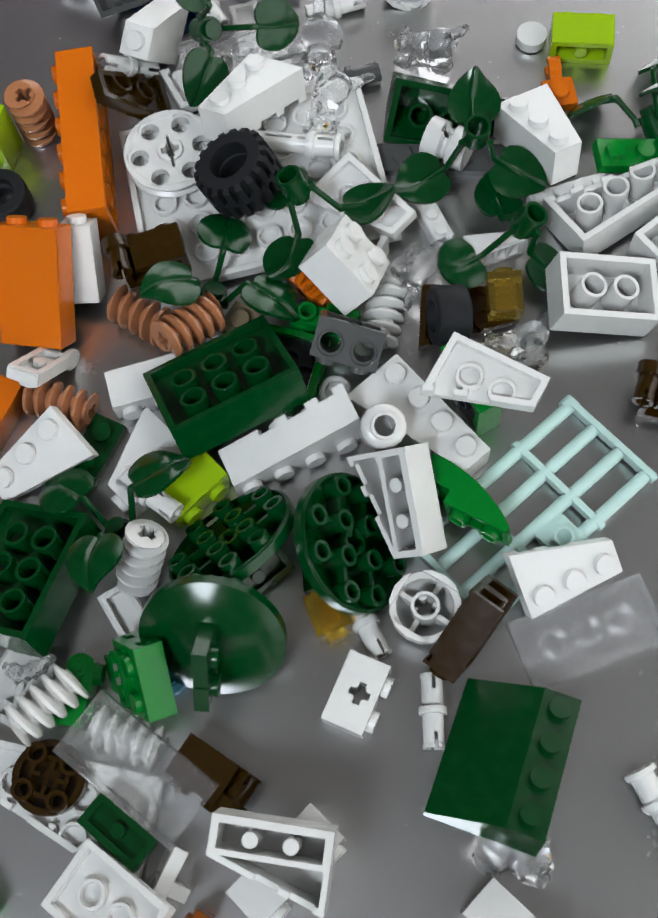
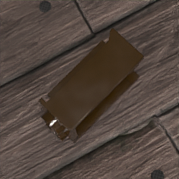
[423,574,519,684]

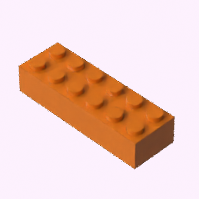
[51,46,120,243]

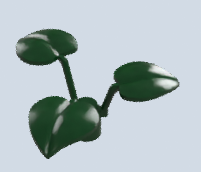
[176,0,300,107]
[566,58,658,139]
[394,66,547,205]
[263,165,396,280]
[437,170,558,292]
[139,214,298,322]
[39,450,192,594]

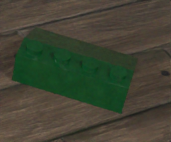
[143,315,311,459]
[0,499,102,659]
[423,678,582,857]

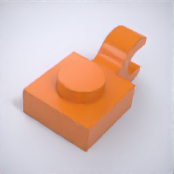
[540,55,578,112]

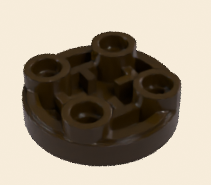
[10,739,89,817]

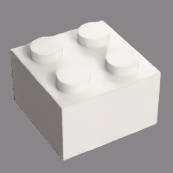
[298,214,390,316]

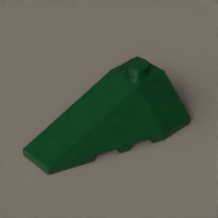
[383,72,508,144]

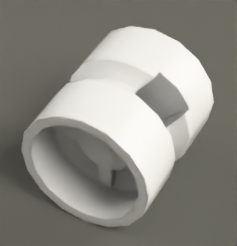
[419,115,473,172]

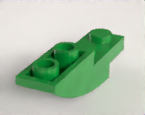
[591,136,658,174]
[431,453,512,546]

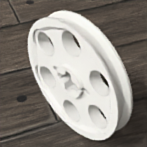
[123,110,211,198]

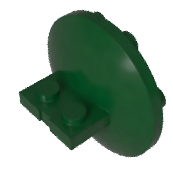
[293,472,407,616]
[167,486,295,594]
[139,573,288,712]

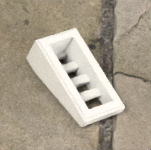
[463,231,529,266]

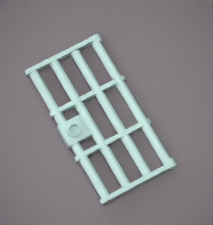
[418,395,658,606]

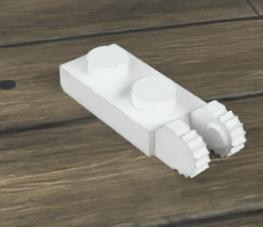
[6,347,80,388]

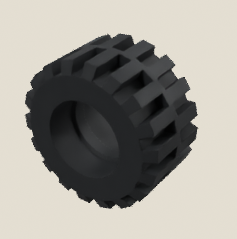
[194,128,283,219]

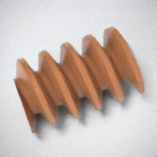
[3,79,57,147]
[107,284,172,348]
[150,291,226,357]
[22,379,100,432]

